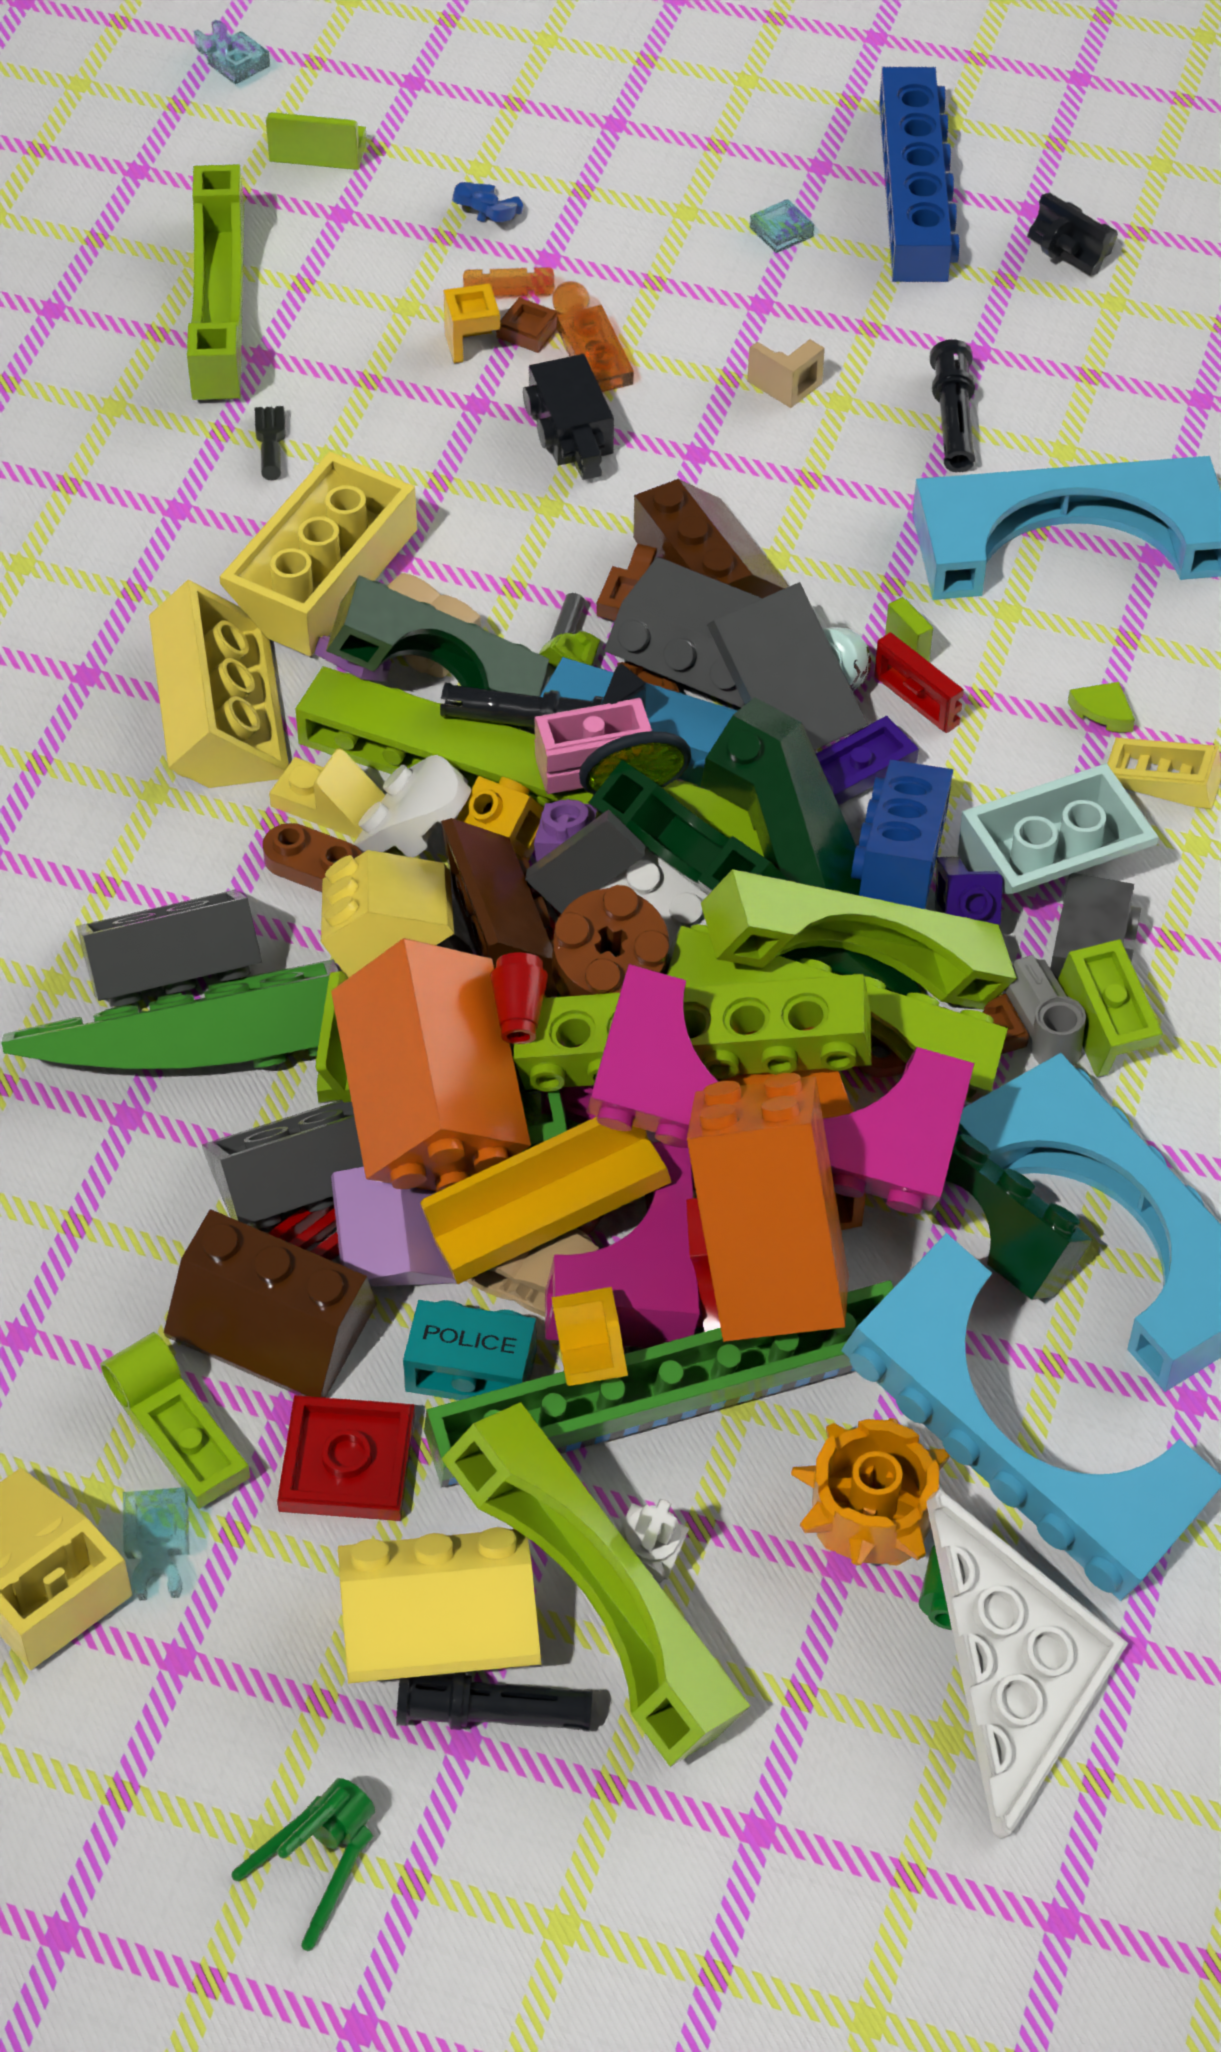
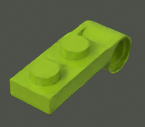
[100,1332,251,1509]

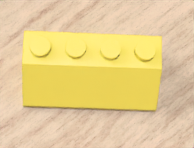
[219,451,417,657]
[149,579,289,788]

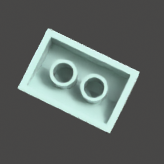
[957,763,1159,894]

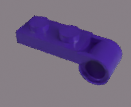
[816,715,919,805]

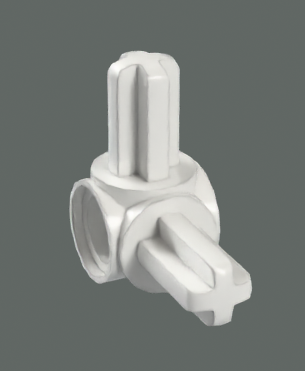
[619,1499,689,1582]

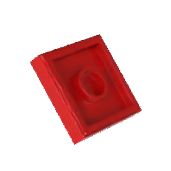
[277,1395,415,1521]

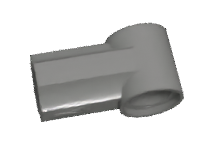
[1004,955,1086,1065]

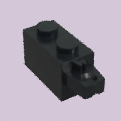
[523,354,614,480]

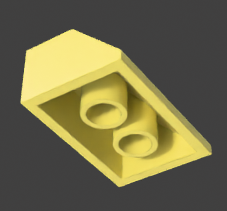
[321,850,454,978]
[338,1527,541,1684]

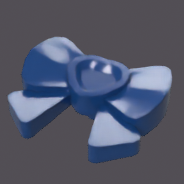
[452,182,523,222]

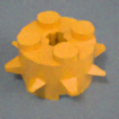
[791,1418,949,1566]

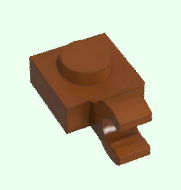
[596,543,657,621]

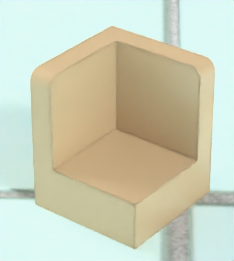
[747,339,825,408]

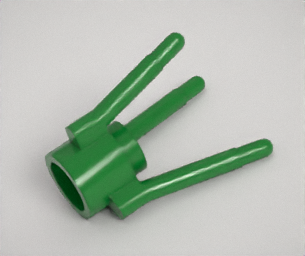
[231,1778,375,1952]

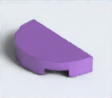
[314,635,392,681]

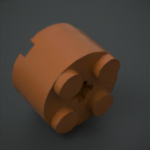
[552,885,669,997]

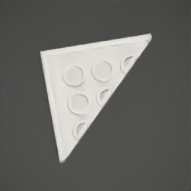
[926,1489,1128,1839]

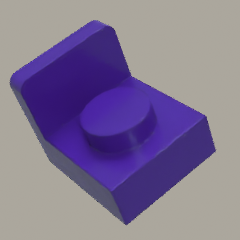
[935,857,1003,925]

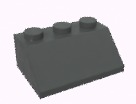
[604,557,763,708]
[76,889,262,1007]
[202,1100,364,1229]

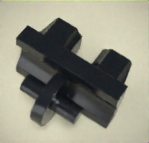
[1027,192,1118,276]

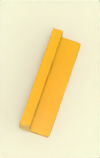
[420,1116,671,1285]

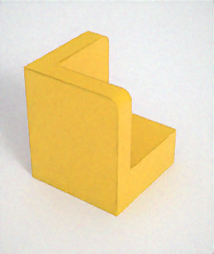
[443,283,500,363]
[551,1287,628,1386]

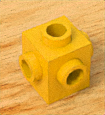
[456,776,544,861]

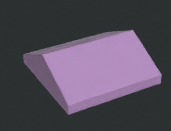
[331,1167,456,1286]

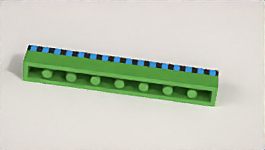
[424,1280,894,1488]

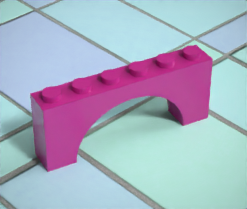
[586,964,974,1214]
[541,1044,704,1348]

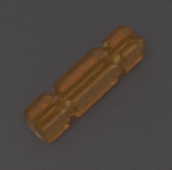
[463,267,555,297]

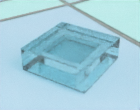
[750,199,814,253]

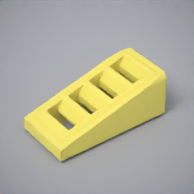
[1107,738,1221,809]

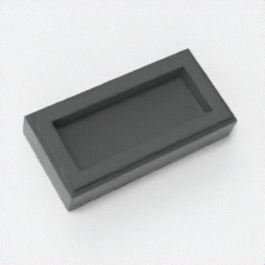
[525,810,646,914]

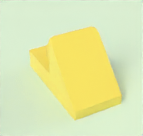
[269,748,385,839]

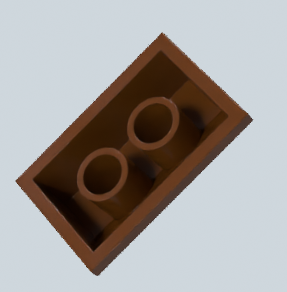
[633,479,790,598]
[441,818,559,998]
[163,1209,377,1398]

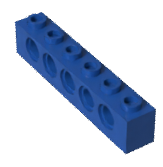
[879,67,959,282]

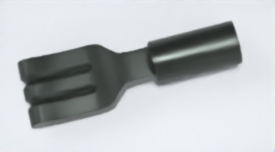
[255,406,285,480]

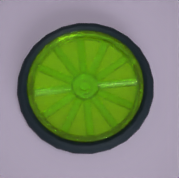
[579,731,691,795]

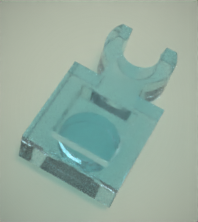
[194,20,270,85]
[123,1487,190,1601]

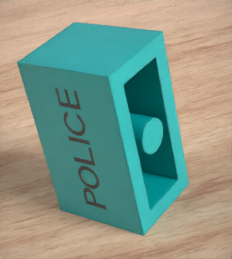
[403,1300,537,1400]

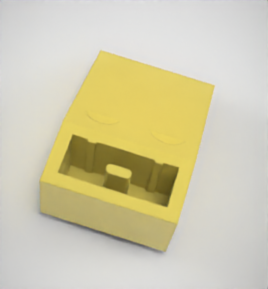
[0,1468,133,1671]

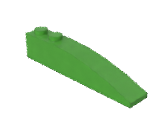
[1,959,338,1069]

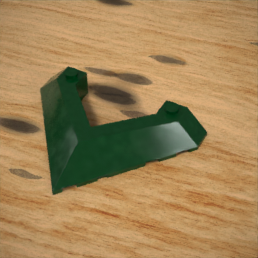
[557,697,922,1039]

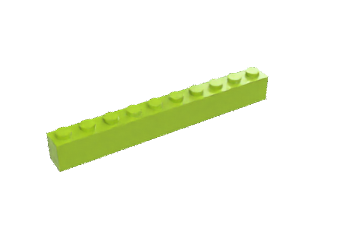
[295,666,764,857]

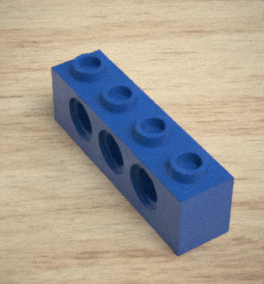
[851,759,953,909]

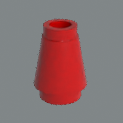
[490,952,548,1044]

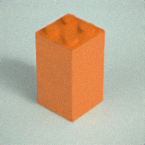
[331,938,531,1192]
[687,1073,849,1342]

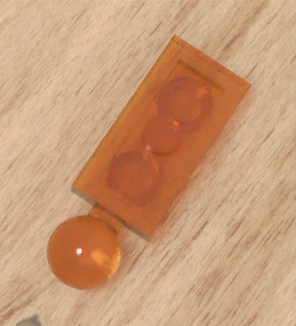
[552,281,634,392]

